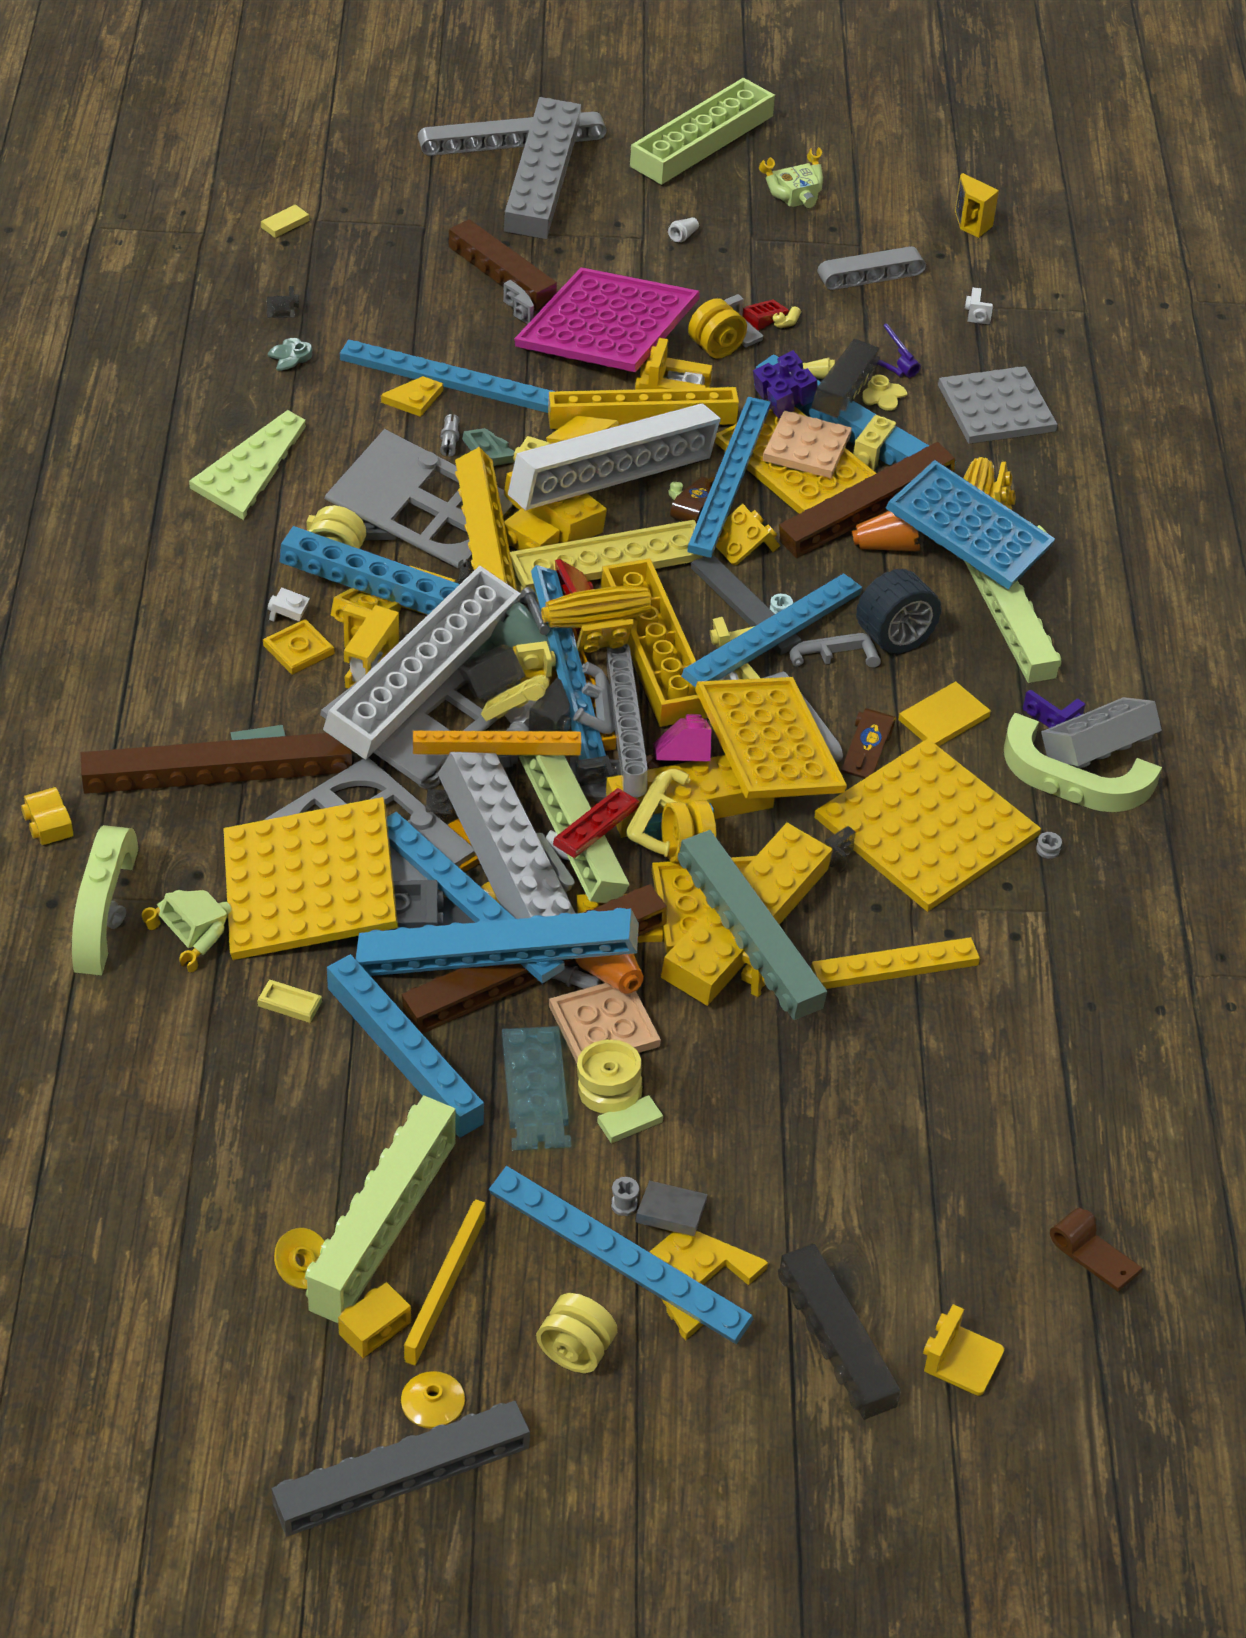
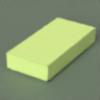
[597,1095,663,1144]

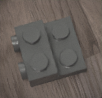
[385,880,426,931]

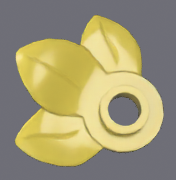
[862,375,907,411]

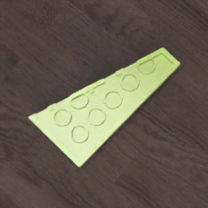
[189,410,306,520]

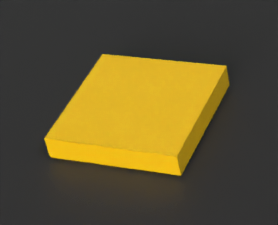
[263,619,335,675]

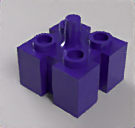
[753,350,819,419]

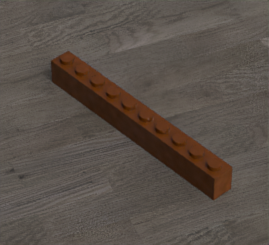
[80,733,352,794]
[401,884,667,1034]

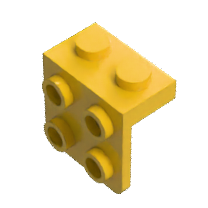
[716,504,780,566]
[923,1304,1004,1396]

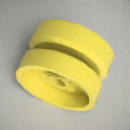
[309,505,366,549]
[577,1039,642,1114]
[536,1293,618,1373]

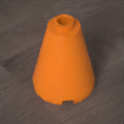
[852,511,920,551]
[575,954,643,994]

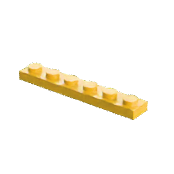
[811,937,980,989]

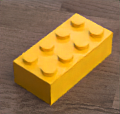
[504,471,607,543]

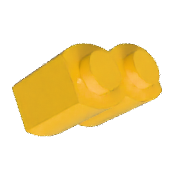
[21,787,73,845]

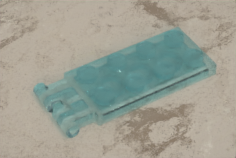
[502,1026,571,1150]

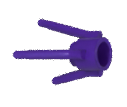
[869,324,921,378]

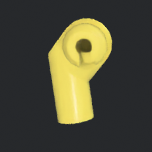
[773,307,801,329]

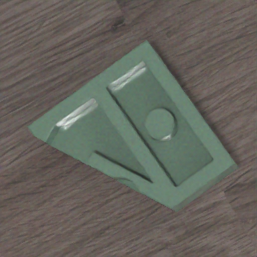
[462,428,515,466]

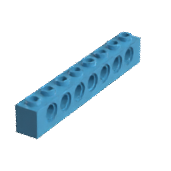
[280,526,460,615]

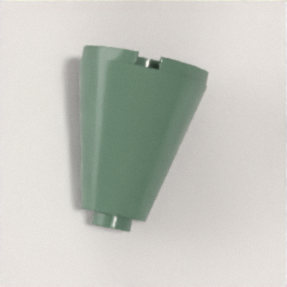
[490,602,551,652]

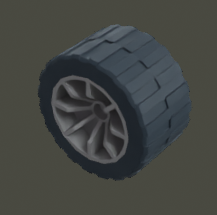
[856,569,942,654]

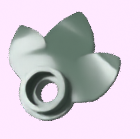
[267,338,313,371]

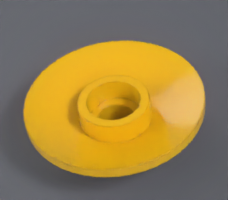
[274,1228,325,1289]
[401,1371,465,1429]

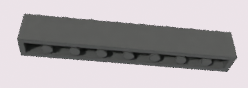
[272,1401,530,1537]

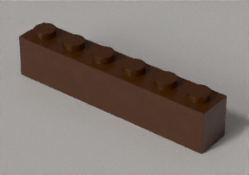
[448,219,557,311]

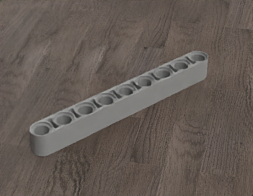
[418,112,607,156]
[607,644,647,797]

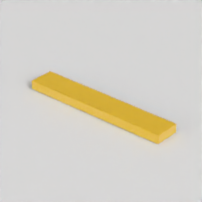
[404,1199,485,1366]

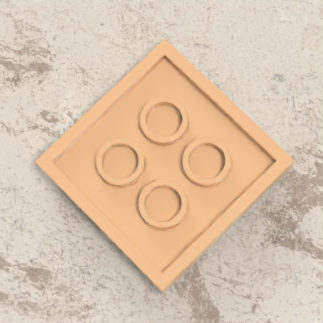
[763,411,852,478]
[549,983,661,1063]

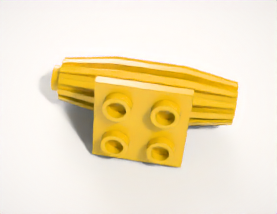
[963,457,1016,510]
[541,586,651,652]

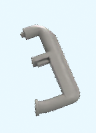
[790,633,881,667]
[573,662,615,734]

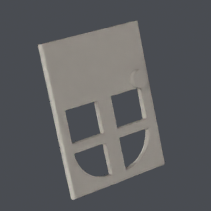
[324,429,514,570]
[320,658,512,784]
[265,758,476,896]

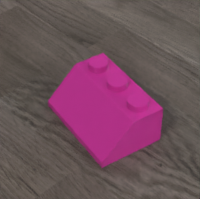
[653,714,711,761]

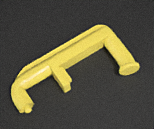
[626,769,691,857]

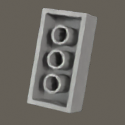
[1041,697,1162,768]

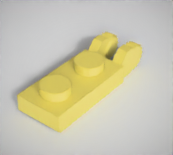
[481,674,550,721]

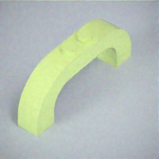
[1004,713,1162,812]
[72,825,138,975]

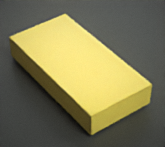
[261,205,309,238]
[258,979,322,1023]

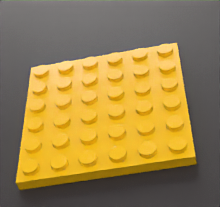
[814,738,1041,912]
[224,797,398,960]

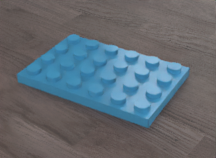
[886,460,1055,590]

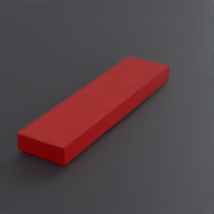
[553,788,639,859]

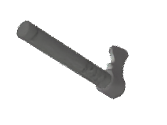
[518,587,550,635]

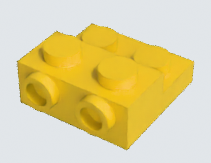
[331,588,401,623]

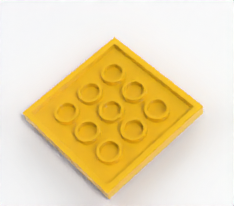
[652,856,756,953]

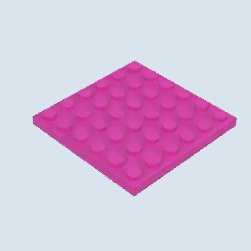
[514,267,700,372]

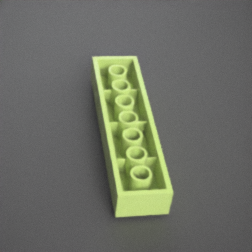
[630,78,775,185]
[305,1095,455,1323]

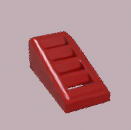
[742,299,789,331]

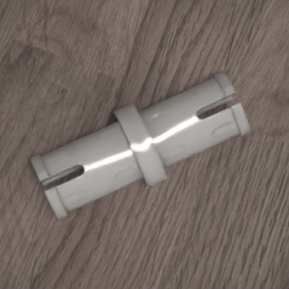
[440,414,460,457]

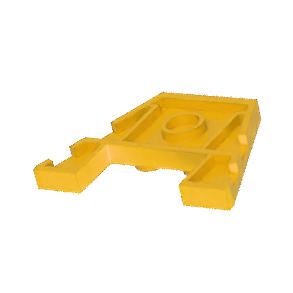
[650,1231,768,1340]

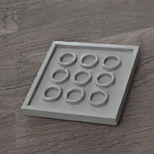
[938,366,1057,444]

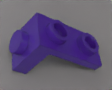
[1023,690,1086,728]

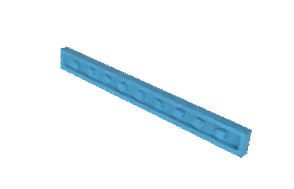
[340,339,555,413]
[687,397,771,558]
[531,565,609,773]
[681,574,862,687]
[387,812,565,983]
[489,1166,754,1344]

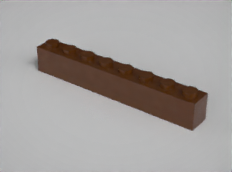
[779,442,955,558]

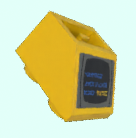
[955,173,999,238]

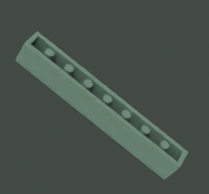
[678,830,827,1020]

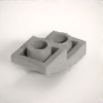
[503,280,534,324]

